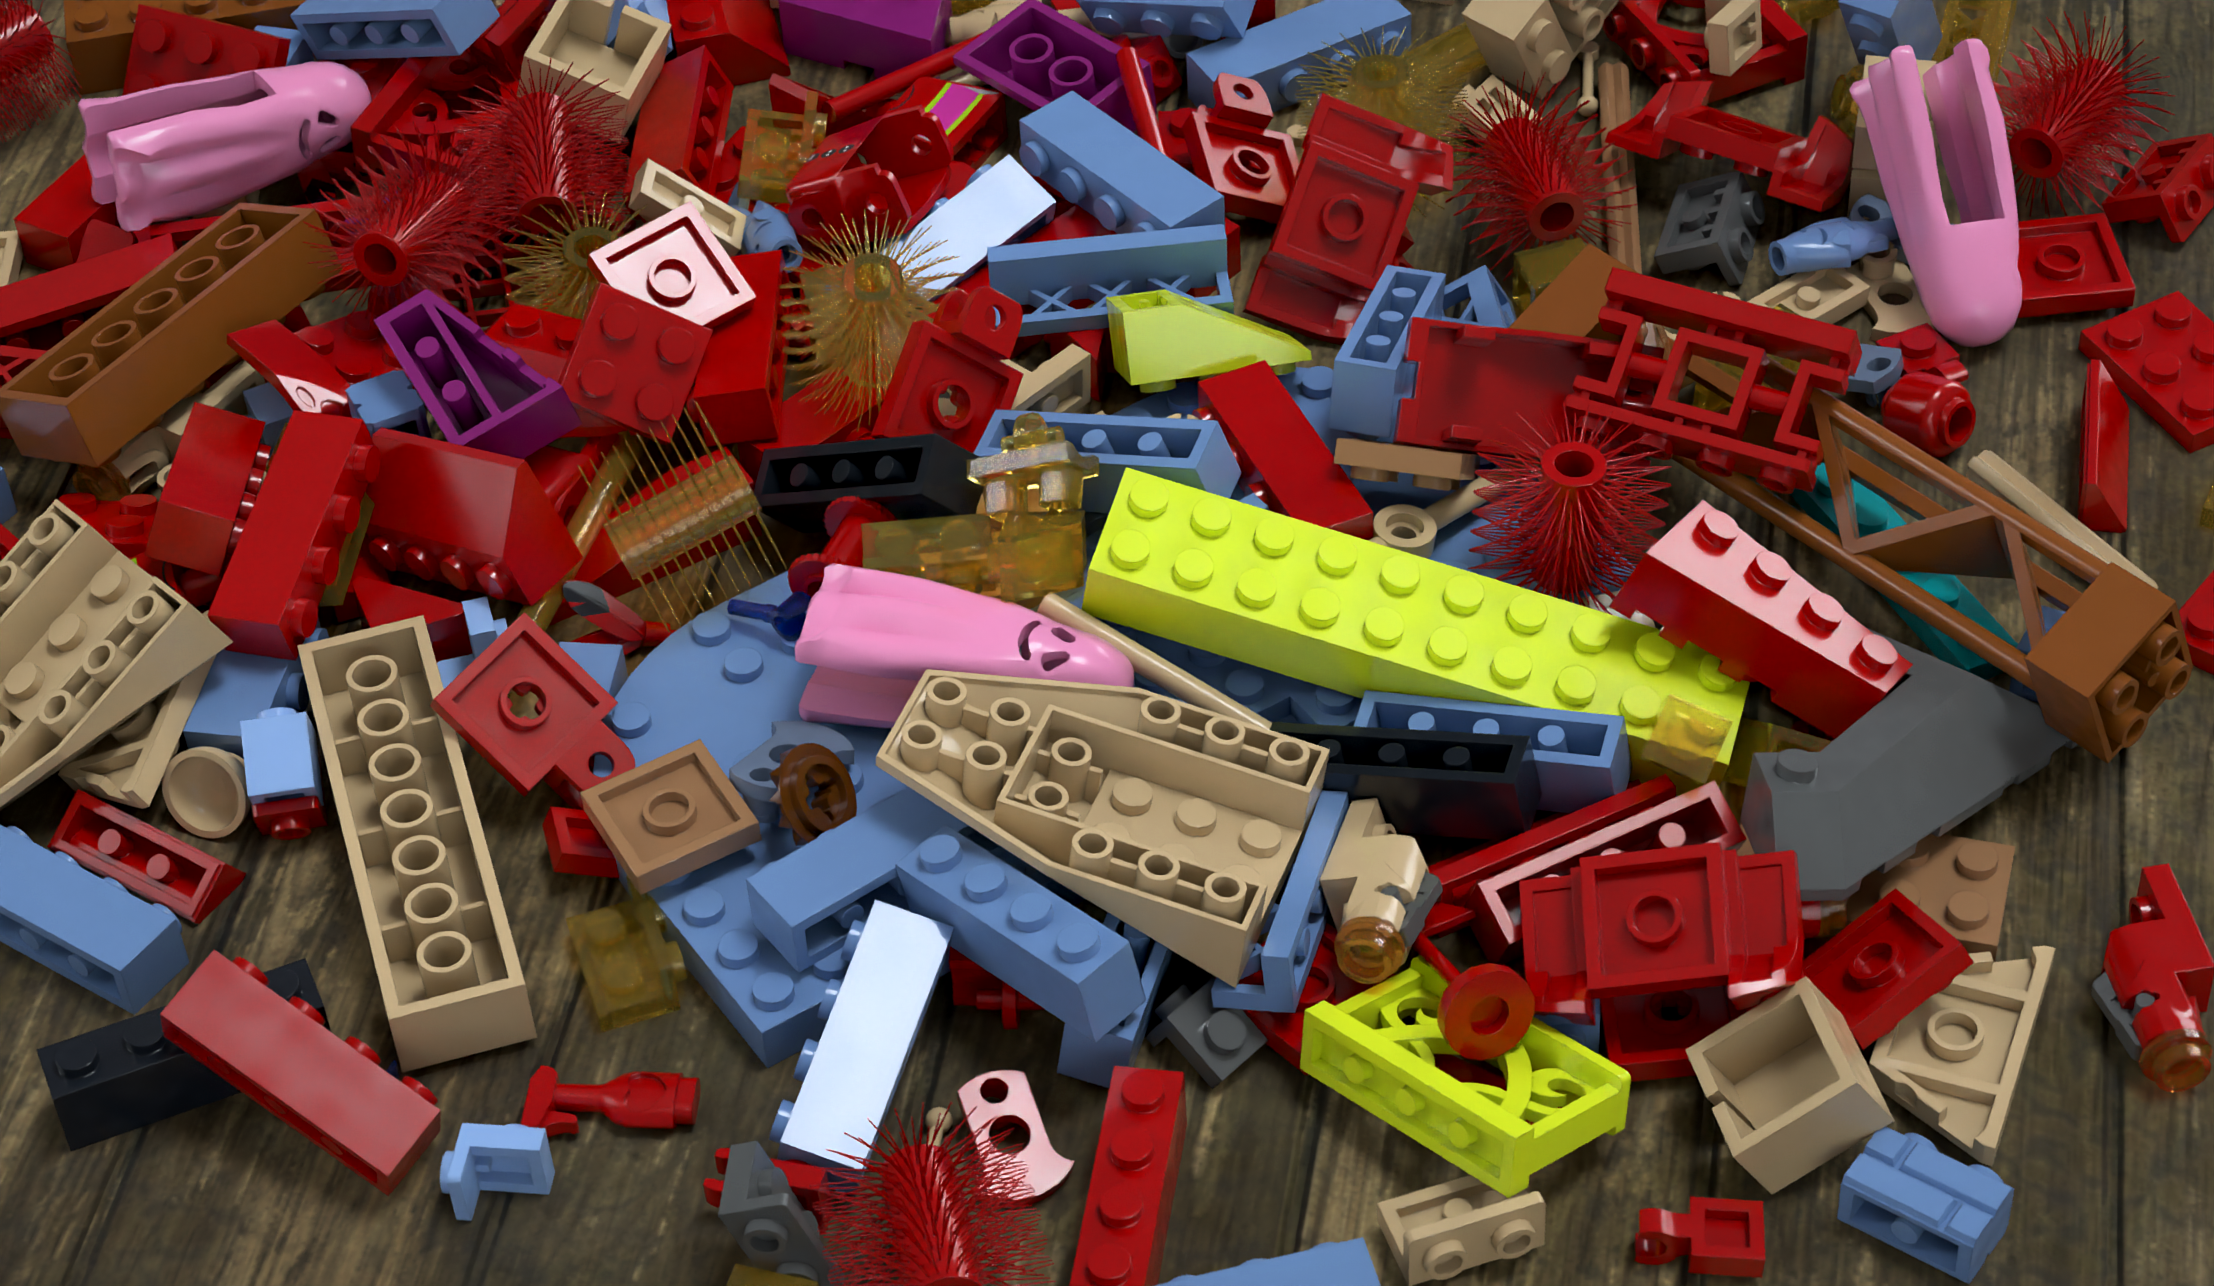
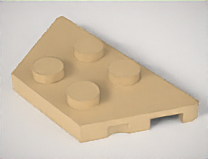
[58,610,217,809]
[1869,946,2055,1166]

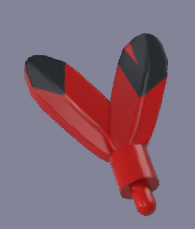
[297,151,384,203]
[561,580,677,656]

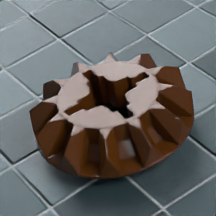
[769,743,857,846]

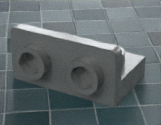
[1654,171,1765,287]
[718,1141,845,1286]

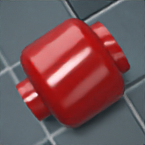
[1881,371,1976,458]

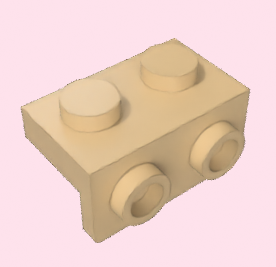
[1377,1175,1546,1286]

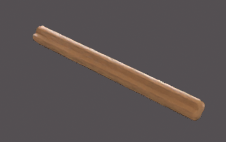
[1598,61,1642,274]

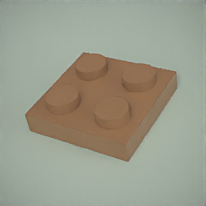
[1334,438,1481,491]
[580,739,762,895]

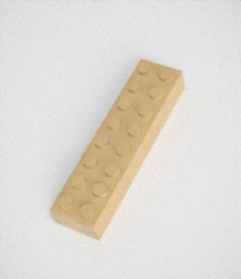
[297,615,537,1073]

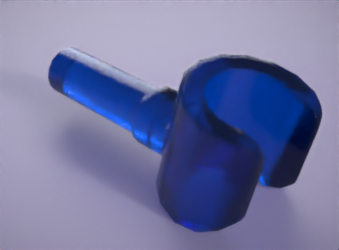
[727,591,811,641]

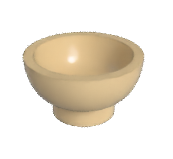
[162,746,251,839]

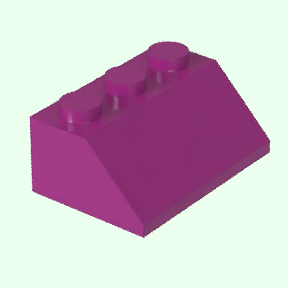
[953,0,1157,132]

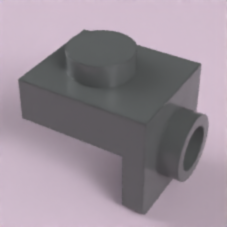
[1145,977,1268,1089]

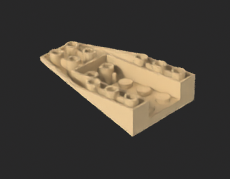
[0,499,233,811]
[875,669,1330,988]

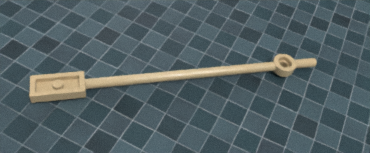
[1369,268,1871,559]

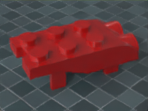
[1393,317,1665,474]

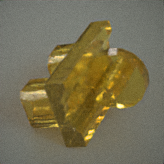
[967,412,1099,523]

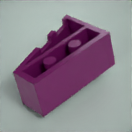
[778,0,953,79]
[374,289,582,459]

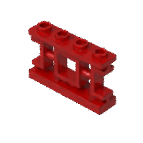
[1563,267,1862,494]

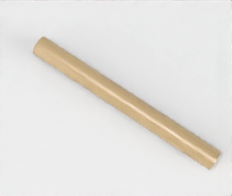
[1037,591,1272,730]

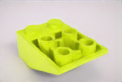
[1106,289,1312,393]

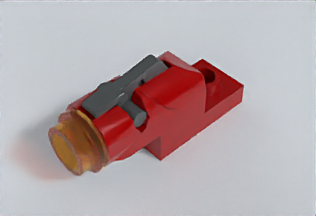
[2091,863,2214,1092]

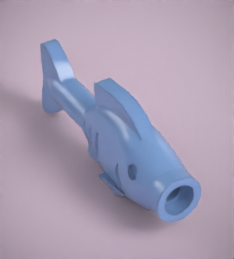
[727,183,803,273]
[1768,216,1900,276]

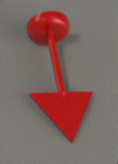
[1352,902,1534,1061]

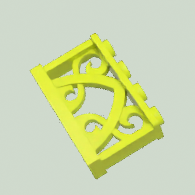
[1300,955,1631,1198]

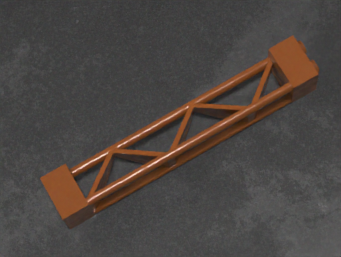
[1509,243,2194,763]

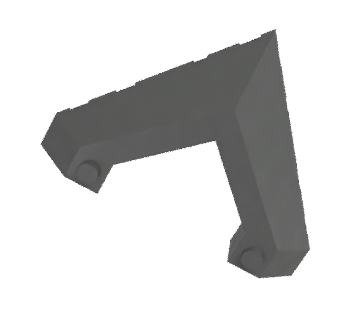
[1653,620,2078,901]

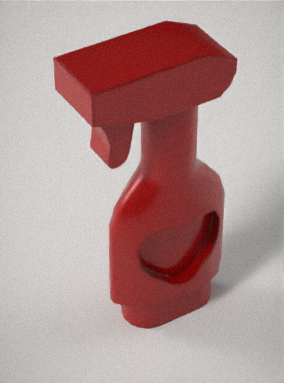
[521,1066,701,1138]

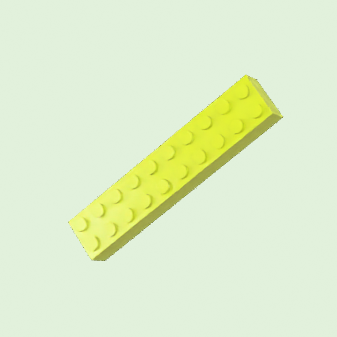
[1081,467,1750,796]

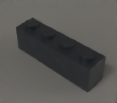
[750,433,988,533]
[1270,722,1542,840]
[37,958,331,1151]

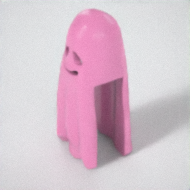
[1849,38,2022,347]
[78,62,372,232]
[794,563,1134,729]

